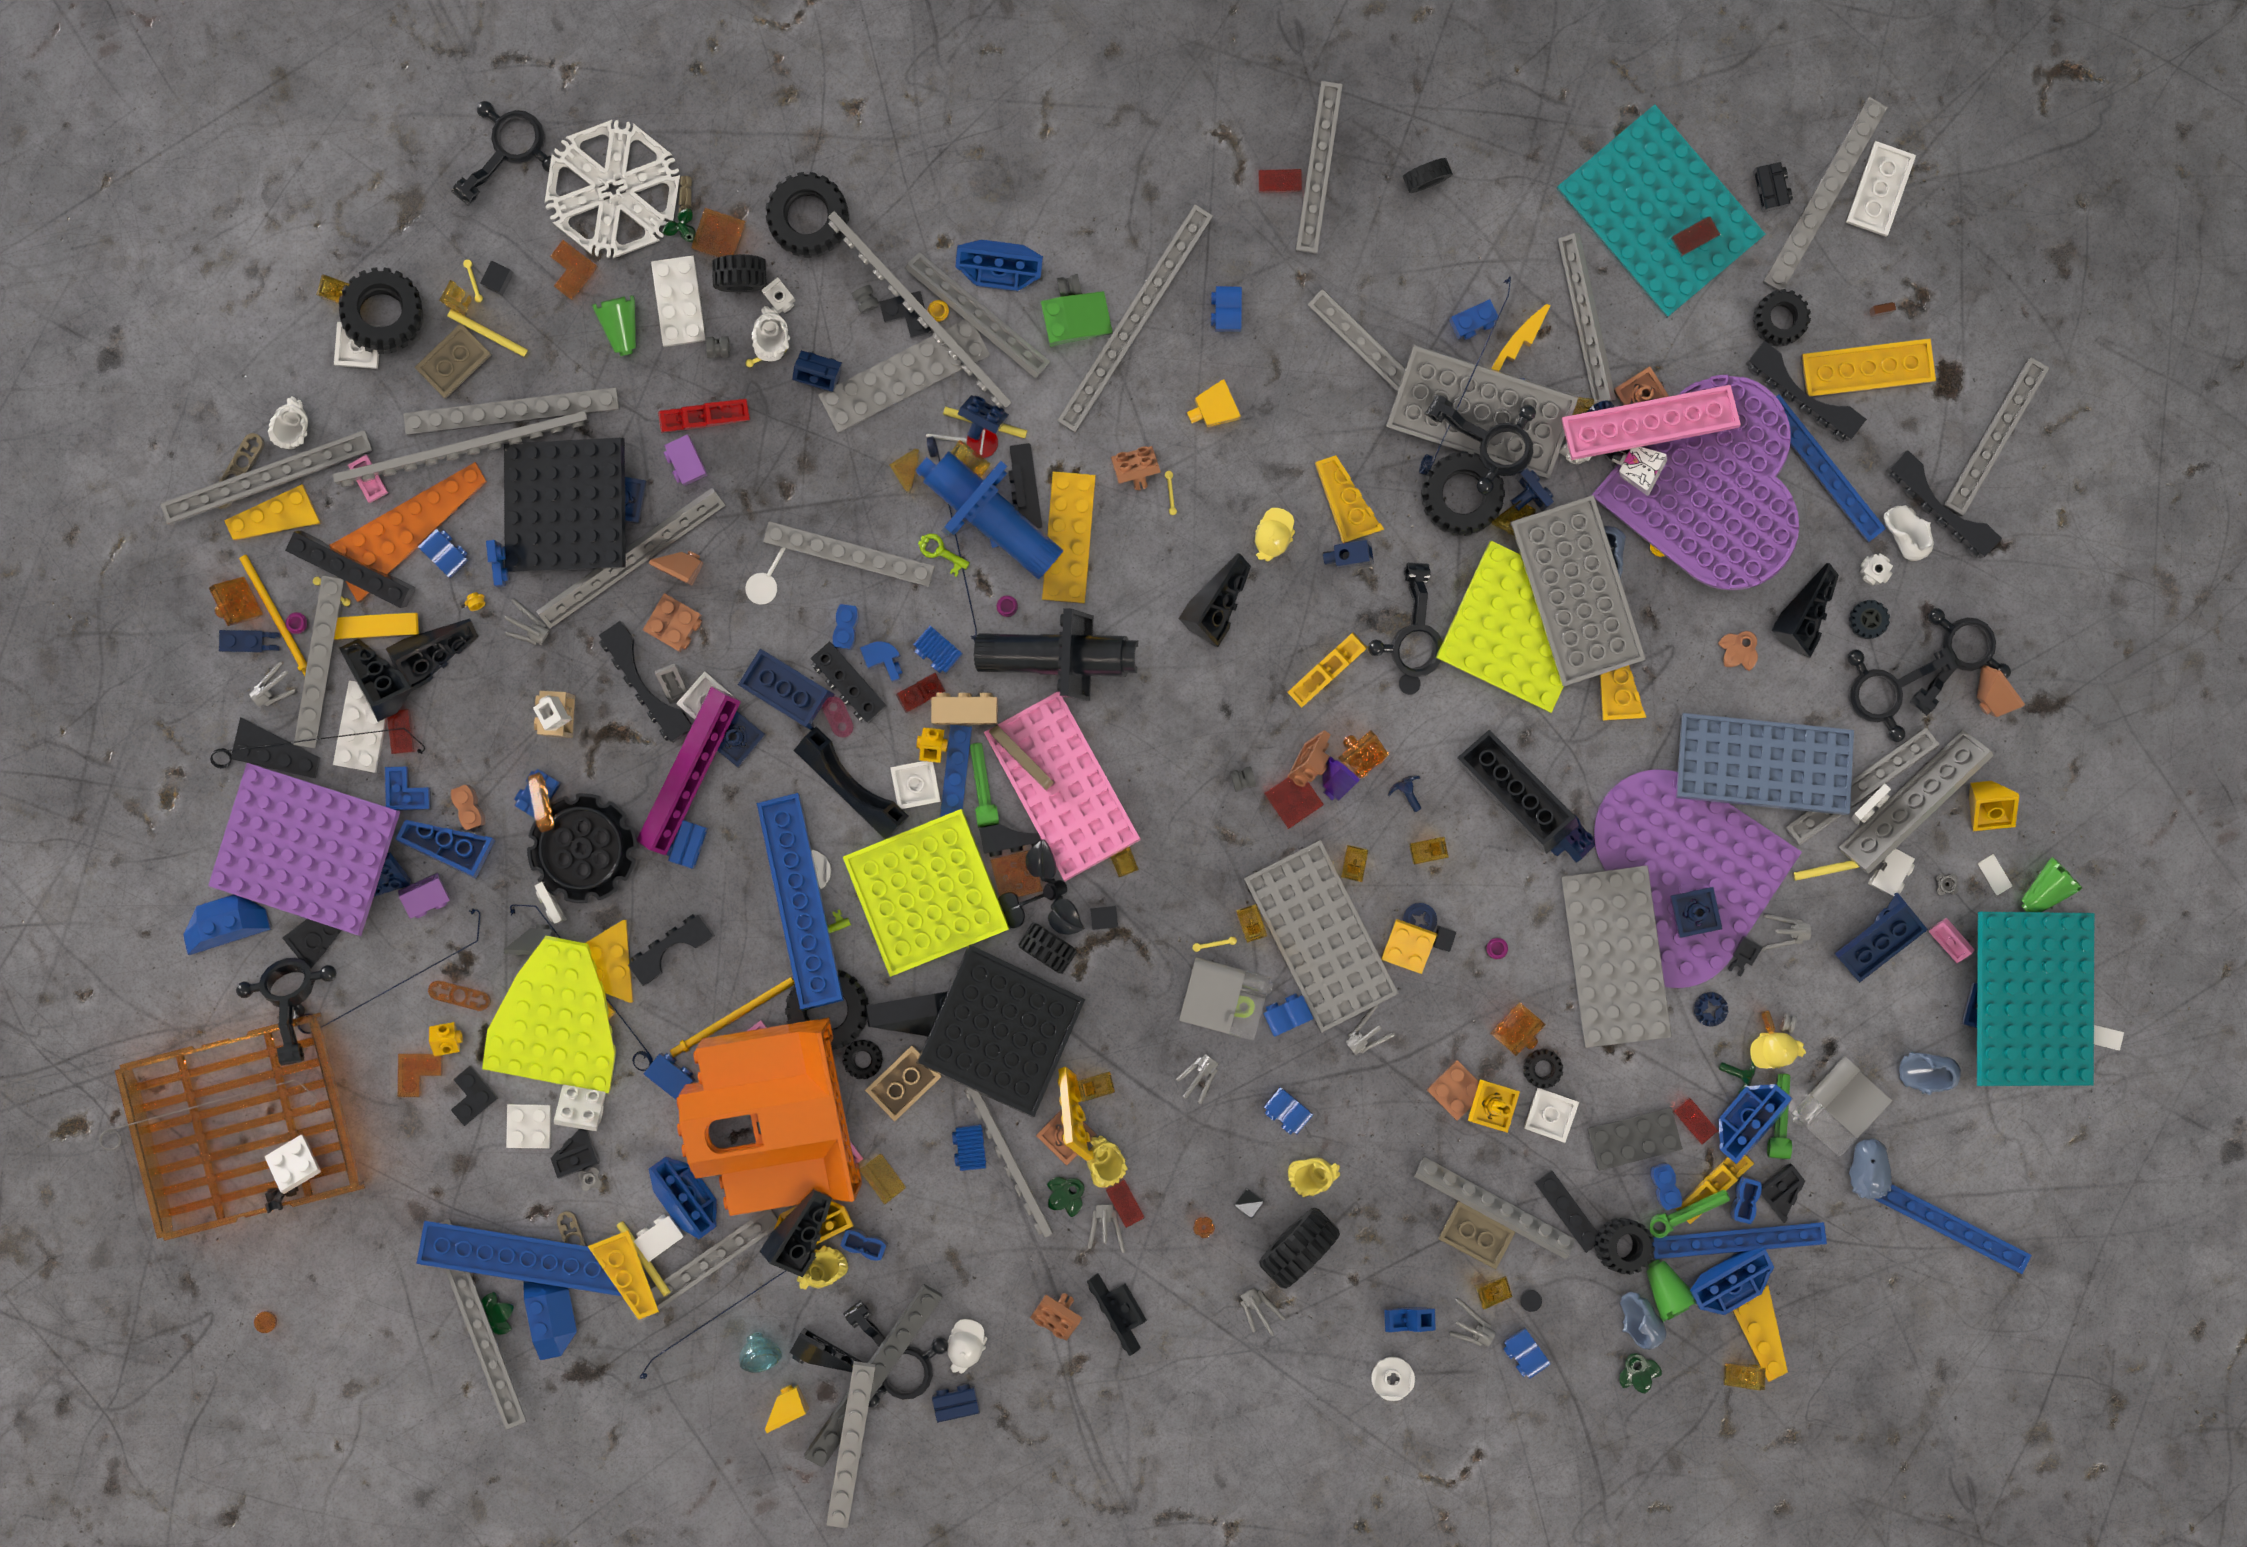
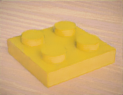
[1381,919,1437,974]

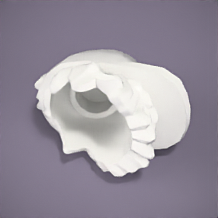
[751,306,790,361]
[268,396,308,449]
[947,1319,987,1374]

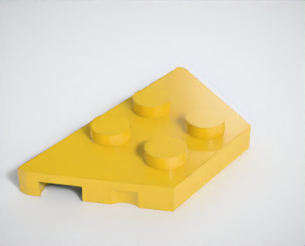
[586,920,634,1003]

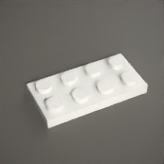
[1846,141,1916,237]
[651,255,706,347]
[333,681,387,773]

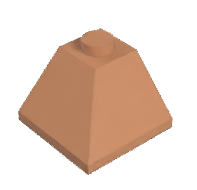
[648,551,703,586]
[1976,665,2025,717]

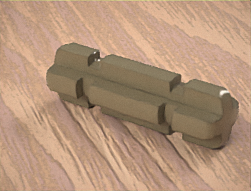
[679,176,692,212]

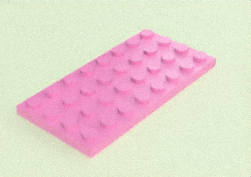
[984,692,1141,881]

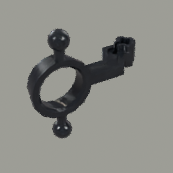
[451,101,551,206]
[1425,395,1536,494]
[1368,562,1443,677]
[1910,608,2011,716]
[1848,645,1961,742]
[236,958,337,1066]
[843,1300,948,1408]

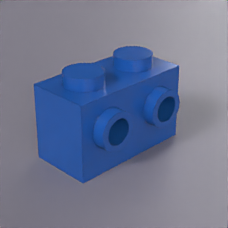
[1449,299,1499,340]

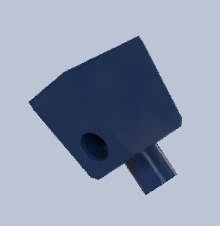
[1323,540,1374,568]

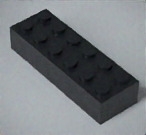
[1457,730,1579,854]

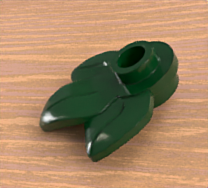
[1047,1177,1085,1217]
[481,1292,514,1335]
[1619,1353,1662,1394]

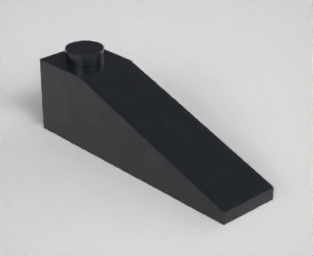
[1178,553,1251,647]
[1772,563,1839,658]
[386,618,478,692]
[339,639,412,722]
[865,991,948,1037]
[760,1189,832,1277]
[789,1328,865,1372]

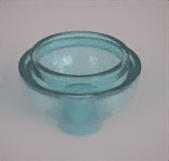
[739,1333,782,1373]

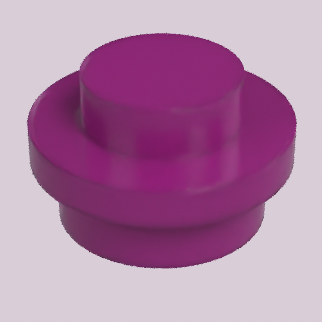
[996,595,1018,617]
[286,612,308,634]
[1486,938,1508,959]

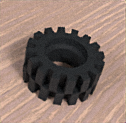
[843,1040,883,1079]
[1523,1049,1563,1089]

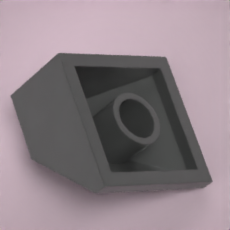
[504,924,555,955]

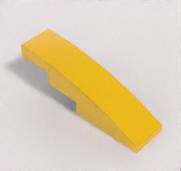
[1491,304,1551,371]
[334,613,419,640]
[1288,632,1368,708]
[1675,1155,1754,1224]

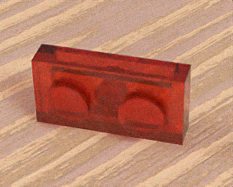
[1258,169,1302,193]
[1671,216,1720,257]
[387,709,414,754]
[1673,1098,1718,1145]
[1106,1179,1145,1228]

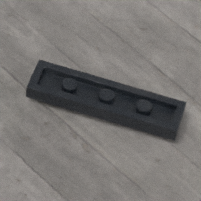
[1534,1170,1600,1253]

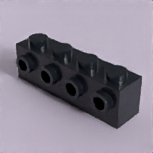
[810,641,888,724]

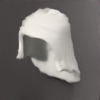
[1884,505,1934,561]

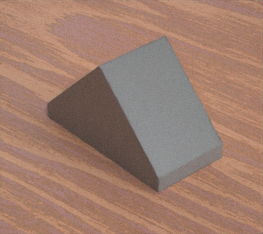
[655,664,688,704]

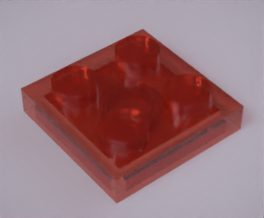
[1264,777,1324,829]

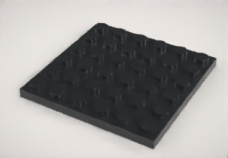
[504,437,626,573]
[916,945,1085,1118]

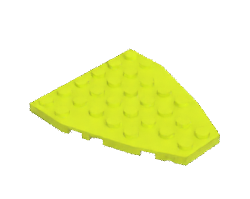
[482,936,616,1094]

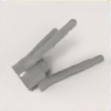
[505,598,549,646]
[249,661,296,707]
[1761,913,1811,951]
[1346,1005,1395,1055]
[1176,1054,1219,1104]
[1088,1205,1125,1253]
[1240,1287,1285,1335]
[1449,1298,1496,1347]

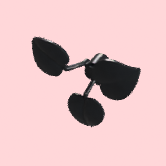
[998,839,1085,935]

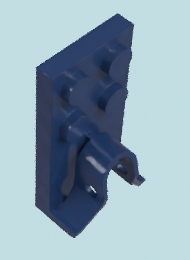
[738,649,835,730]
[1835,893,1928,983]

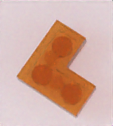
[550,240,598,300]
[397,1053,443,1097]

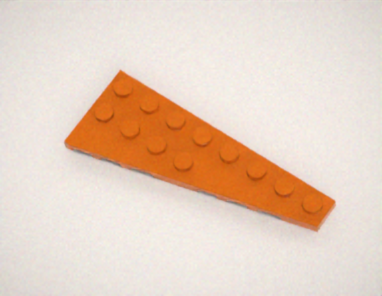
[329,462,487,602]

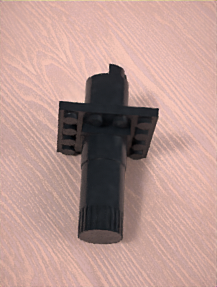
[974,608,1139,701]

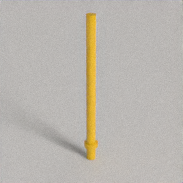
[239,555,307,676]
[669,977,795,1057]

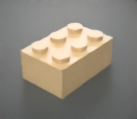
[534,691,575,738]
[931,693,998,725]
[865,1045,942,1122]

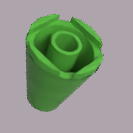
[592,295,636,356]
[2021,857,2083,912]
[1646,1259,1697,1322]

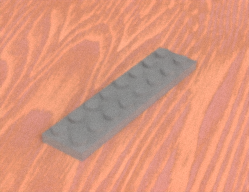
[818,320,990,433]
[1839,730,1994,874]

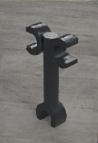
[265,1186,299,1213]

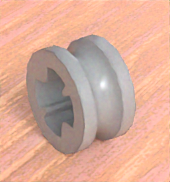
[1780,1013,1797,1034]

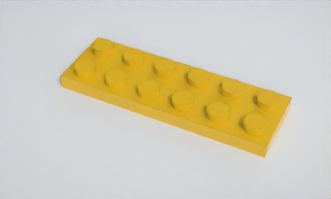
[1801,338,1936,397]
[1042,472,1096,604]

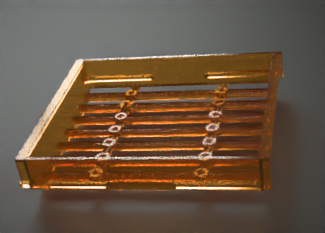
[114,1012,366,1241]

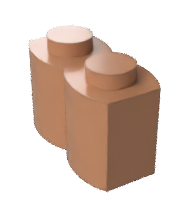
[451,784,485,830]

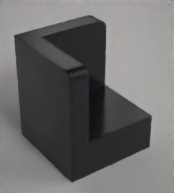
[480,261,514,296]
[1090,906,1118,930]

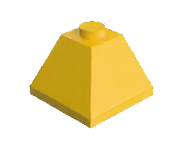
[1969,781,2019,831]
[765,1384,809,1433]

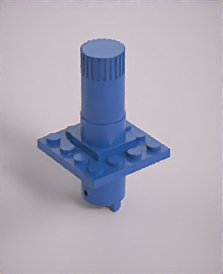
[915,451,1064,580]

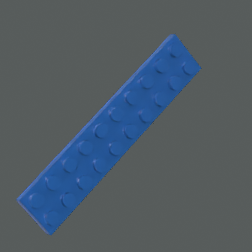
[757,793,844,1011]
[416,1221,639,1296]

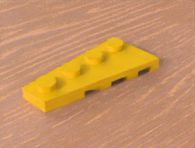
[1315,455,1384,543]
[224,484,321,540]
[1600,665,1646,721]
[1057,1066,1094,1161]
[588,1230,659,1320]
[1732,1284,1788,1382]

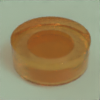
[1761,1010,1775,1032]
[254,1311,277,1333]

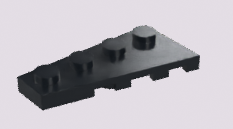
[231,717,320,778]
[282,919,342,969]

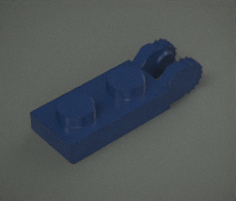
[219,630,280,653]

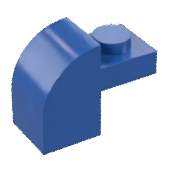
[860,641,903,682]
[1385,1307,1436,1332]

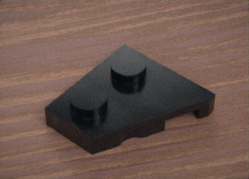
[550,1129,599,1179]
[1761,1163,1805,1223]

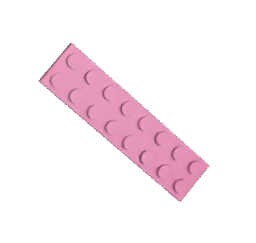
[1562,385,1741,460]

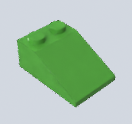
[1041,291,1113,347]

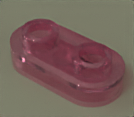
[823,696,854,738]

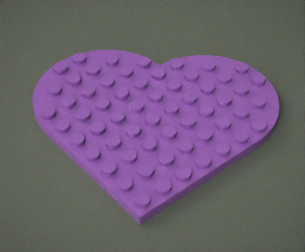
[1592,375,1799,590]
[1594,770,1802,988]

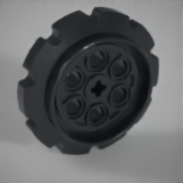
[527,793,638,903]

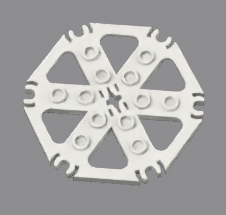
[544,120,680,258]

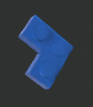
[486,540,509,587]
[385,767,430,810]

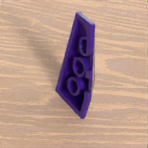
[1321,752,1360,801]

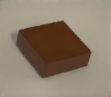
[1870,302,1896,317]

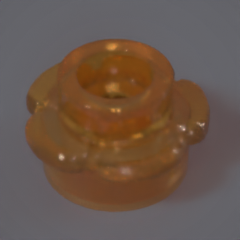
[1193,1217,1215,1238]

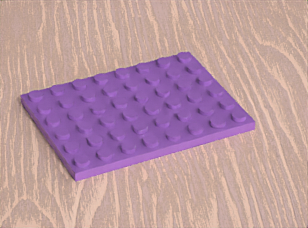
[208,763,400,936]

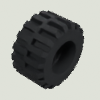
[712,254,767,292]
[1753,289,1811,346]
[1018,923,1077,974]
[1595,1218,1655,1275]

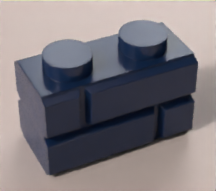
[792,350,842,392]
[932,1383,980,1423]

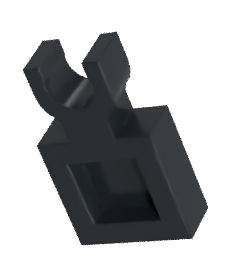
[1728,936,1763,977]

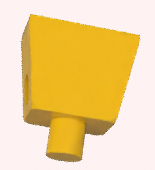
[1187,379,1241,427]

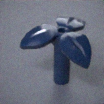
[1388,775,1421,812]

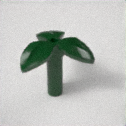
[662,208,697,243]
[1719,1058,1756,1094]

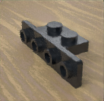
[1008,443,1042,529]
[1087,1273,1147,1356]

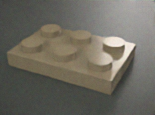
[414,323,492,399]
[1438,1201,1515,1270]

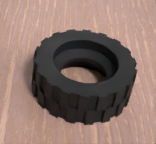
[1403,158,1453,193]

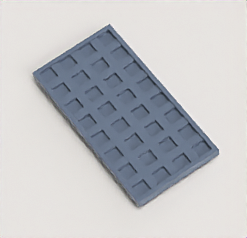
[1676,713,1854,815]

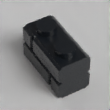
[1753,162,1793,212]

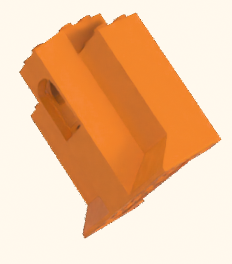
[677,1017,862,1216]

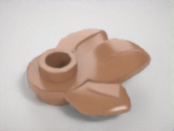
[1718,631,1758,671]

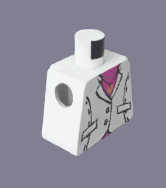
[1612,447,1667,496]

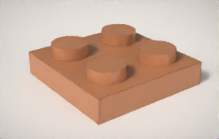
[1426,1060,1479,1121]

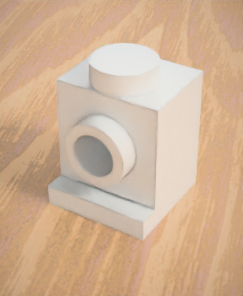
[761,277,796,313]
[533,695,572,731]

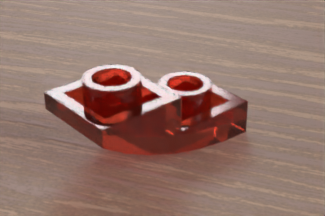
[896,672,945,713]

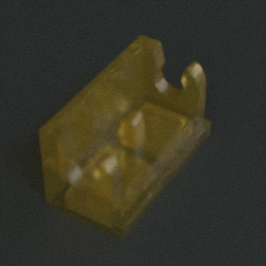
[439,280,472,316]

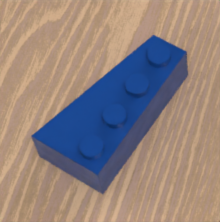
[395,820,495,879]

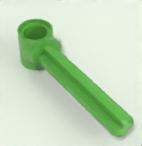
[970,743,999,828]
[1767,1073,1792,1159]
[1650,1190,1730,1238]

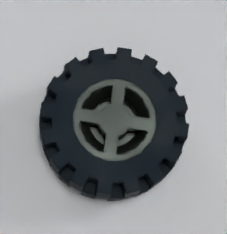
[1849,600,1890,639]

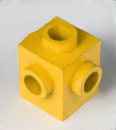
[916,727,948,763]
[429,1022,463,1057]

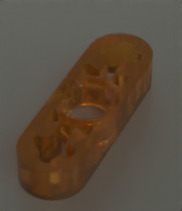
[528,772,554,832]
[428,980,491,1011]

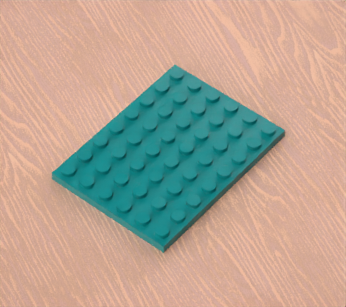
[1556,104,1766,318]
[1977,912,2095,1086]

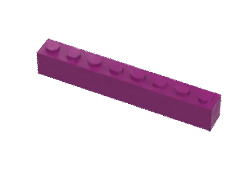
[637,686,741,856]

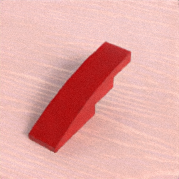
[658,399,750,433]

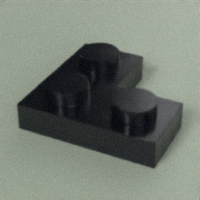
[879,291,932,338]
[451,1065,498,1126]

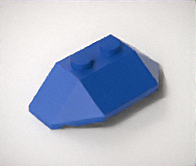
[955,240,1043,291]
[183,894,271,955]
[1719,1084,1793,1164]
[648,1157,717,1239]
[1690,1248,1774,1315]
[523,1281,577,1360]

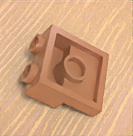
[643,593,703,652]
[1287,730,1331,787]

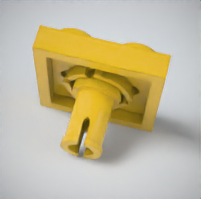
[1468,1079,1520,1133]

